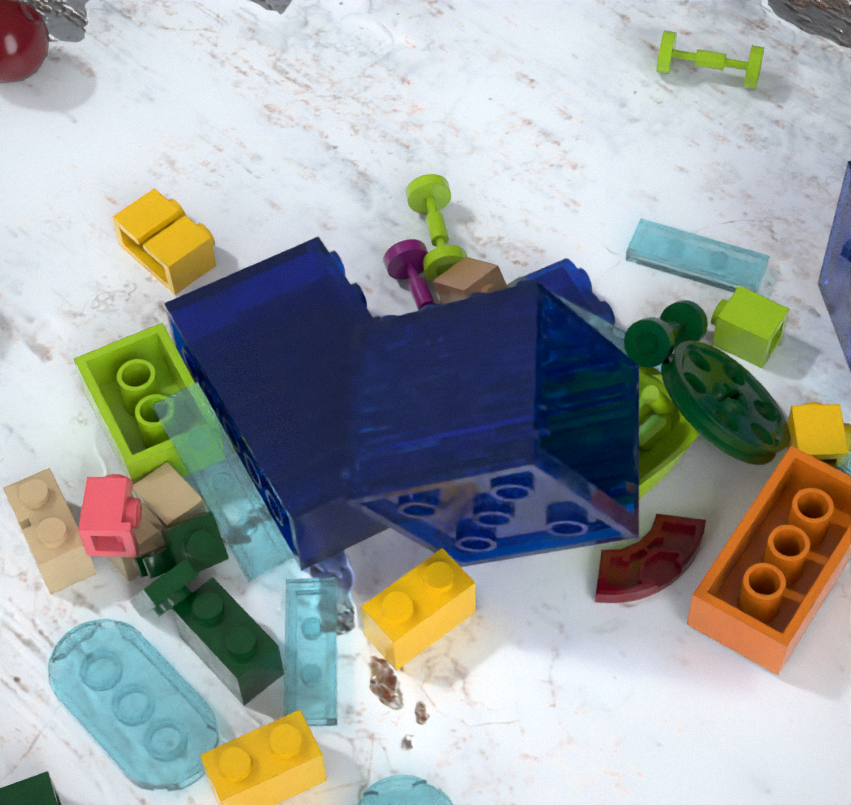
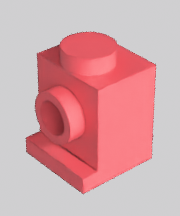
[78,474,142,557]

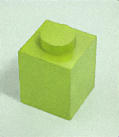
[711,285,790,368]

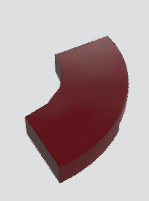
[595,513,706,603]

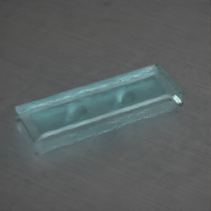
[625,218,770,293]
[283,577,338,726]

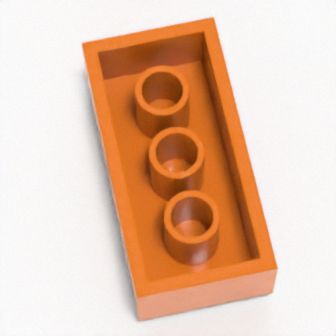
[687,446,851,675]

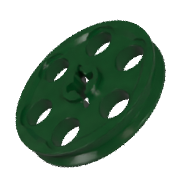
[661,341,789,465]

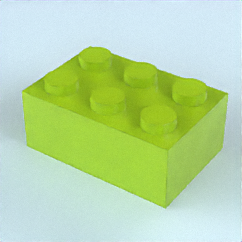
[73,322,226,498]

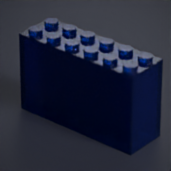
[164,236,461,571]

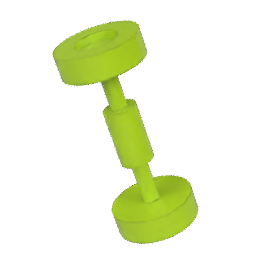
[656,30,765,89]
[406,174,467,283]

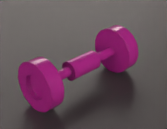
[383,239,461,351]

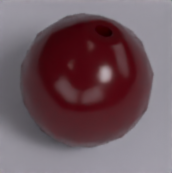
[0,0,49,83]

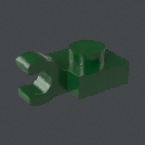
[134,512,229,579]

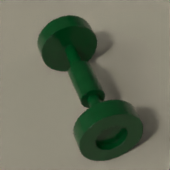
[624,300,708,368]

